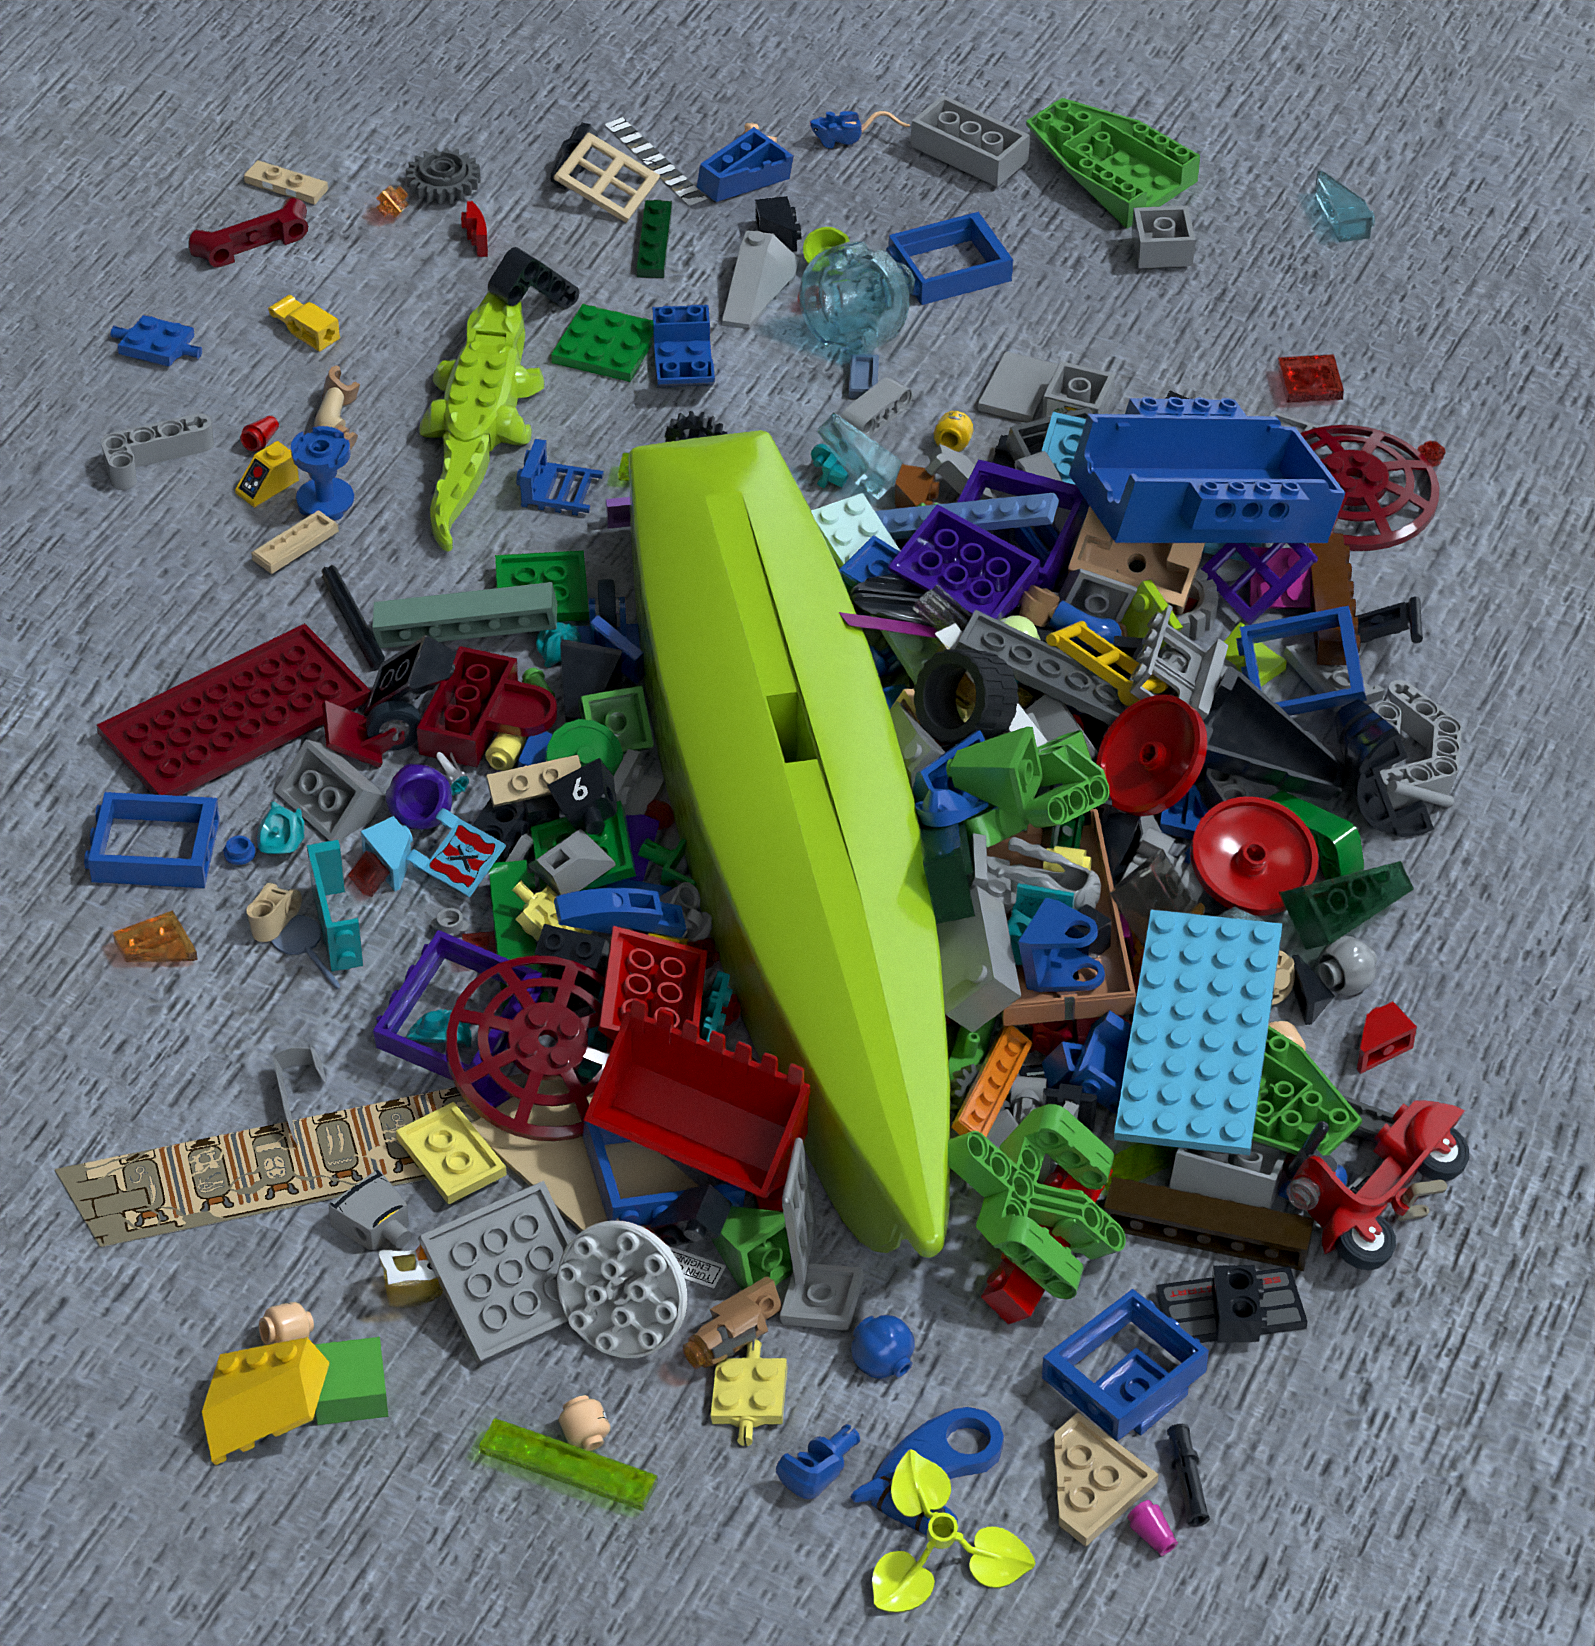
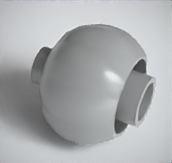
[1317,935,1377,996]

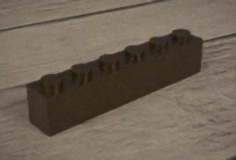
[1104,1177,1314,1271]

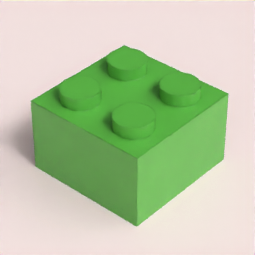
[578,685,654,754]

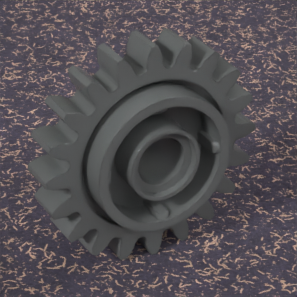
[406,148,481,204]

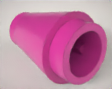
[1127,1500,1178,1556]

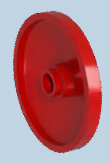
[1096,695,1207,817]
[1190,797,1318,916]

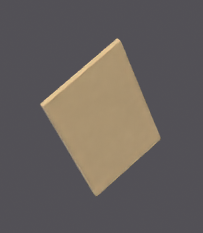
[472,1079,698,1232]

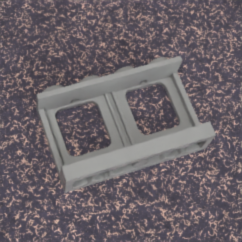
[1130,605,1228,720]

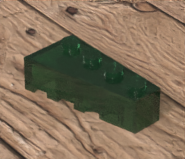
[919,822,975,924]
[1278,861,1414,950]

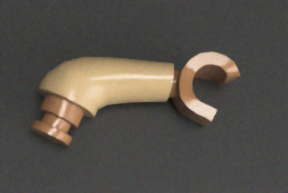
[314,366,360,450]

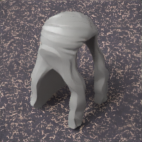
[995,837,1101,913]

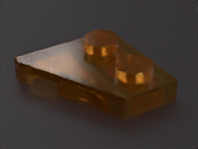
[113,910,198,962]

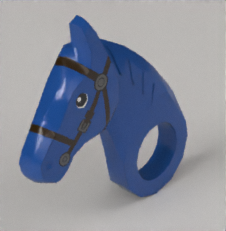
[850,1407,1004,1536]

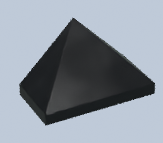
[1292,955,1335,1025]

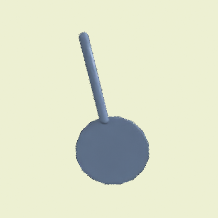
[271,915,340,989]

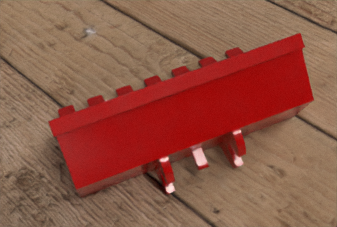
[584,998,810,1198]

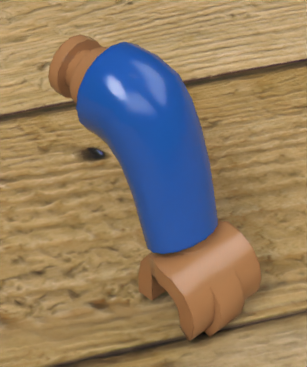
[1019,585,1128,652]

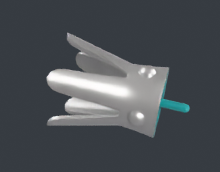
[429,752,469,795]

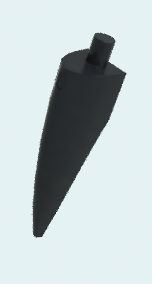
[1103,813,1143,888]

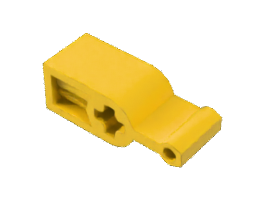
[268,295,340,352]

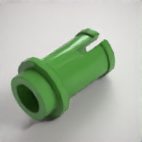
[522,667,555,698]

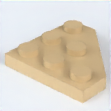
[1054,1412,1159,1547]

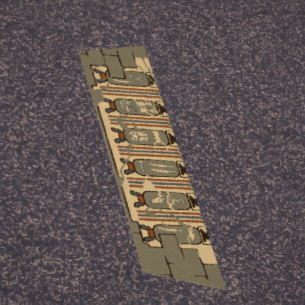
[54,1073,528,1247]

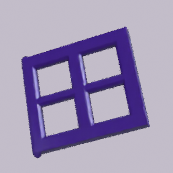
[1201,543,1318,625]

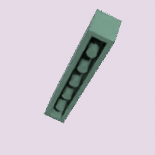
[372,582,557,648]

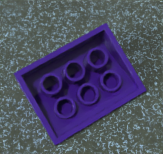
[888,504,1040,621]

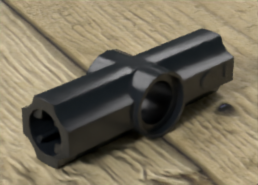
[550,122,598,190]

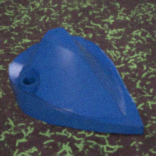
[915,788,988,827]

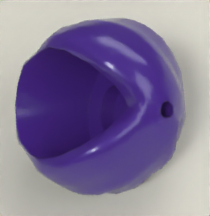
[385,764,452,830]

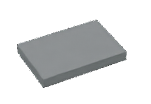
[978,351,1059,423]

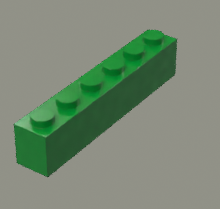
[489,860,549,1010]

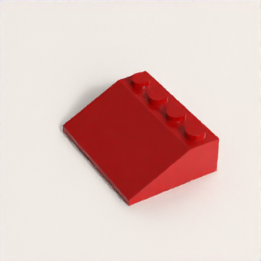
[598,926,707,1041]

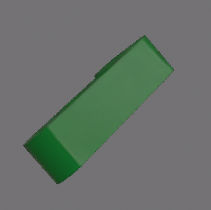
[1265,791,1364,886]

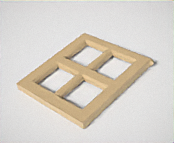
[554,133,661,223]

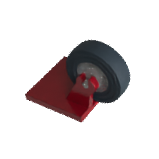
[322,701,421,768]

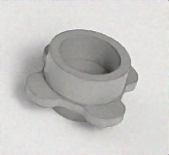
[431,908,469,937]

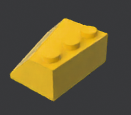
[202,1337,330,1465]

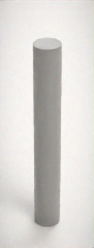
[1387,780,1454,808]

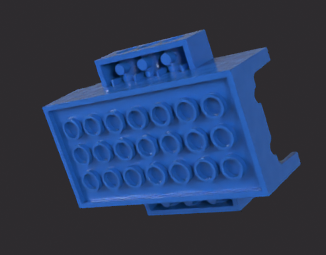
[1069,397,1345,543]

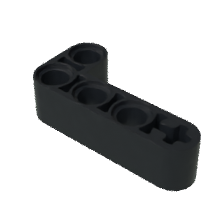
[488,247,580,309]

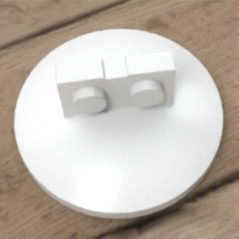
[557,1220,687,1358]

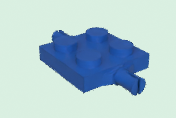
[110,315,202,367]

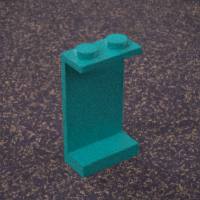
[307,840,363,972]

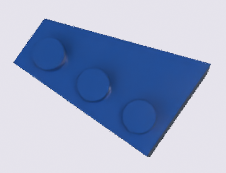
[696,127,794,202]

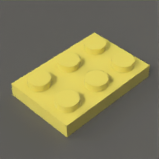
[396,1102,507,1205]

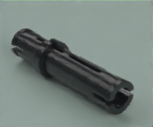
[1167,1423,1210,1527]

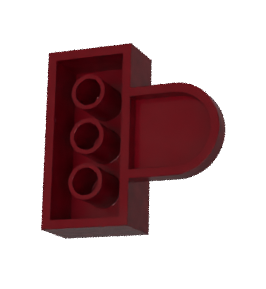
[417,646,557,768]

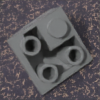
[529,828,616,896]

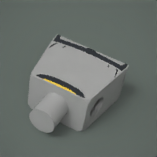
[328,1169,411,1250]

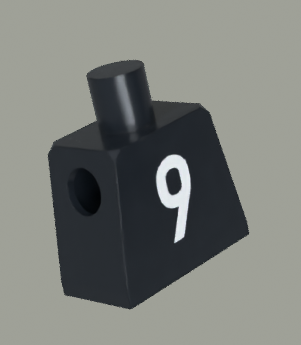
[547,758,617,835]

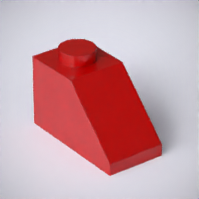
[1357,1001,1417,1074]

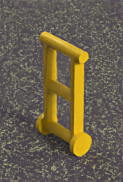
[1046,621,1169,706]

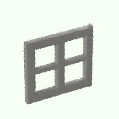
[782,1138,816,1285]

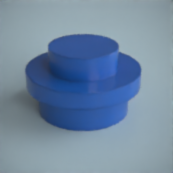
[223,836,255,865]

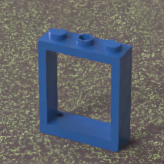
[886,212,1013,305]
[1236,606,1367,716]
[84,792,220,888]
[1042,1289,1209,1441]

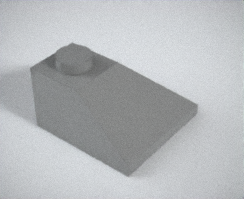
[1058,568,1137,622]

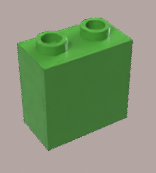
[314,1337,389,1425]

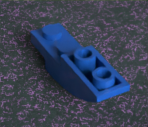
[554,888,687,938]

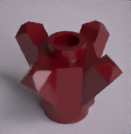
[1028,1015,1075,1056]

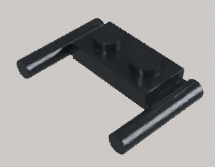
[1355,596,1423,643]

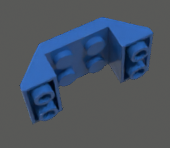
[652,305,715,388]

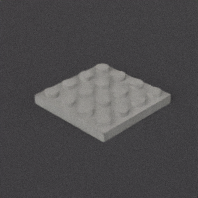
[418,1181,572,1364]

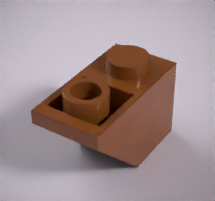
[895,464,940,509]

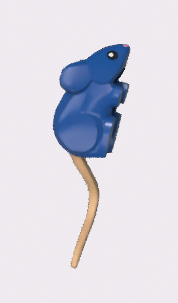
[810,111,910,148]

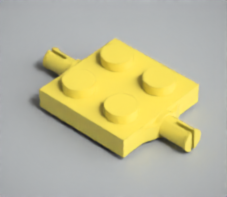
[512,881,593,941]
[711,1340,788,1446]

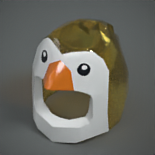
[379,1244,443,1309]

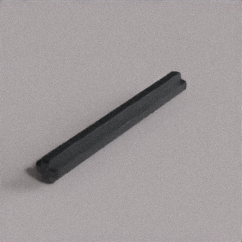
[321,565,385,670]

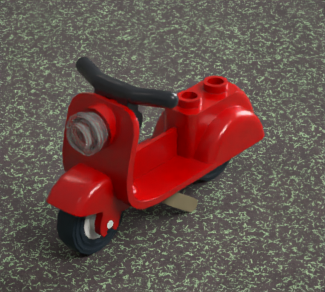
[1285,1100,1470,1271]

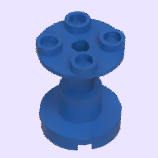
[291,426,354,521]

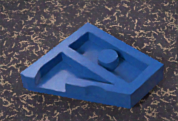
[1158,785,1208,840]

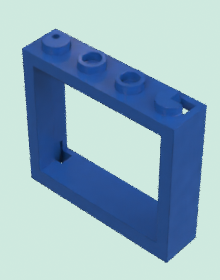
[582,1121,746,1226]

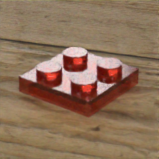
[1277,354,1344,403]

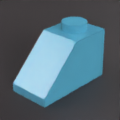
[361,816,413,891]

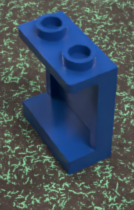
[1069,1010,1132,1115]

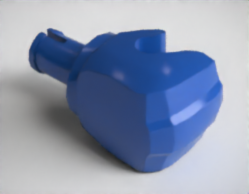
[776,1424,860,1499]

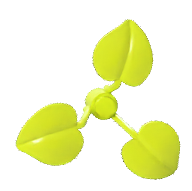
[872,1449,1035,1613]

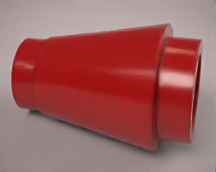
[240,415,279,451]

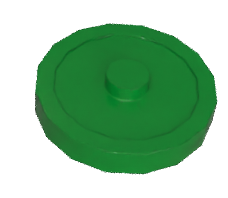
[545,719,623,777]

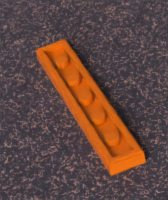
[951,1025,1033,1137]

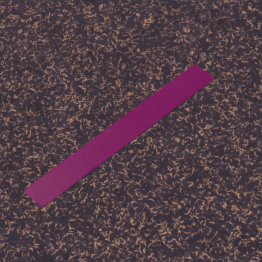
[839,612,942,638]

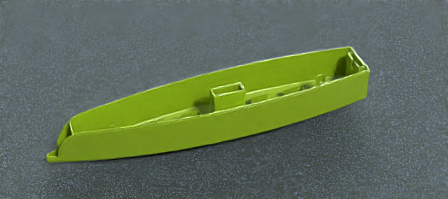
[629,430,950,1258]

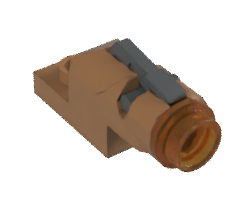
[683,1277,782,1369]

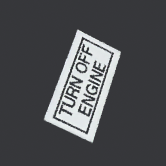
[671,1247,726,1288]

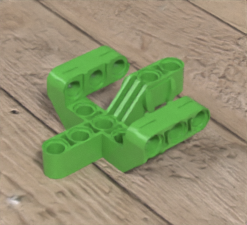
[936,730,1110,848]
[948,1104,1126,1300]

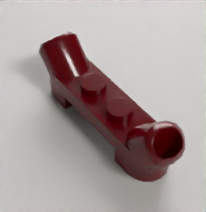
[188,198,309,267]

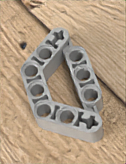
[1374,680,1462,811]

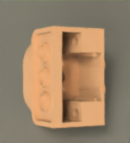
[1068,507,1205,615]

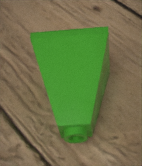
[946,726,1043,818]
[711,1206,793,1291]

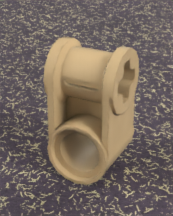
[246,883,302,942]

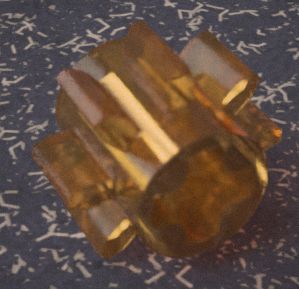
[376,184,409,218]

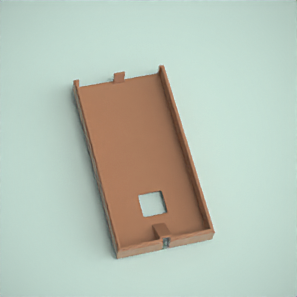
[986,809,1136,1026]

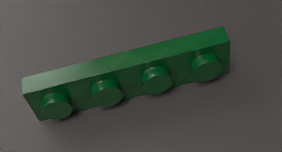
[637,200,672,278]

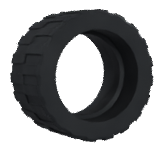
[913,649,1019,744]

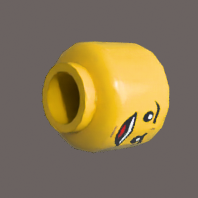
[933,411,974,452]

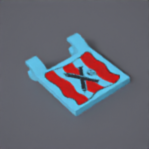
[406,808,506,898]

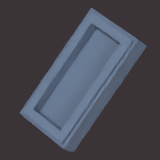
[849,354,879,399]

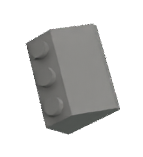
[275,739,386,841]
[1169,1140,1288,1209]

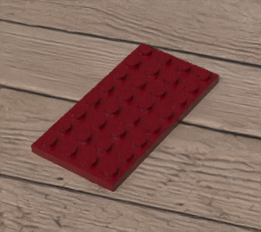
[96,623,371,796]

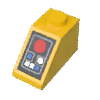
[235,441,299,508]

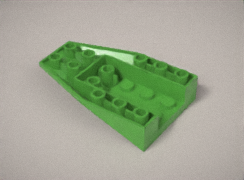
[1026,98,1200,229]
[1252,1026,1362,1156]

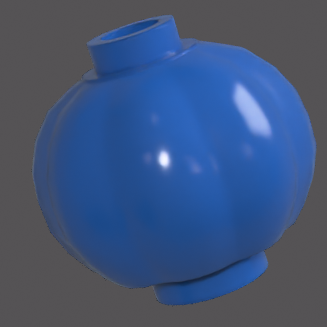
[851,1315,915,1379]

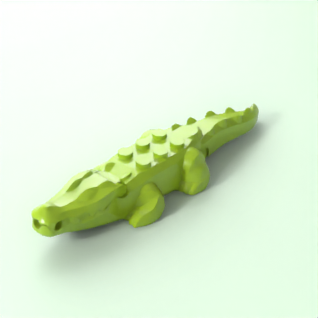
[419,291,545,552]

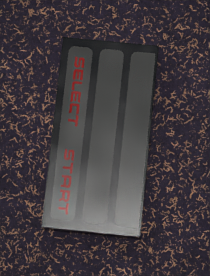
[1155,1267,1308,1343]

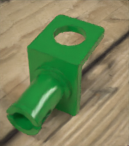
[638,838,697,889]

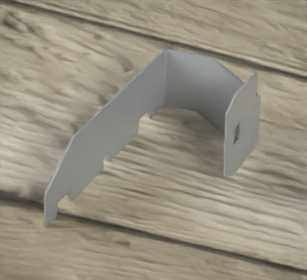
[272,1044,326,1146]

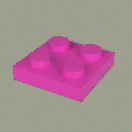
[1249,547,1311,609]

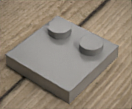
[780,1263,864,1331]

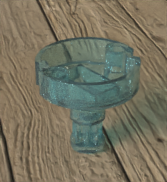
[799,241,915,355]

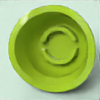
[803,227,850,272]

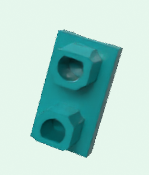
[811,435,863,488]

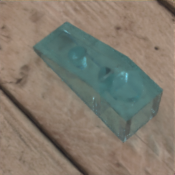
[1315,171,1375,242]
[817,412,903,499]

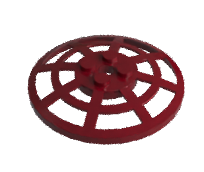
[1300,425,1440,551]
[445,955,614,1142]

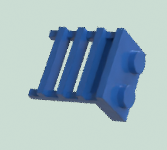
[516,439,604,516]

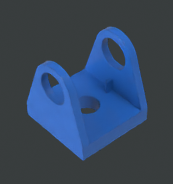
[1018,898,1105,992]

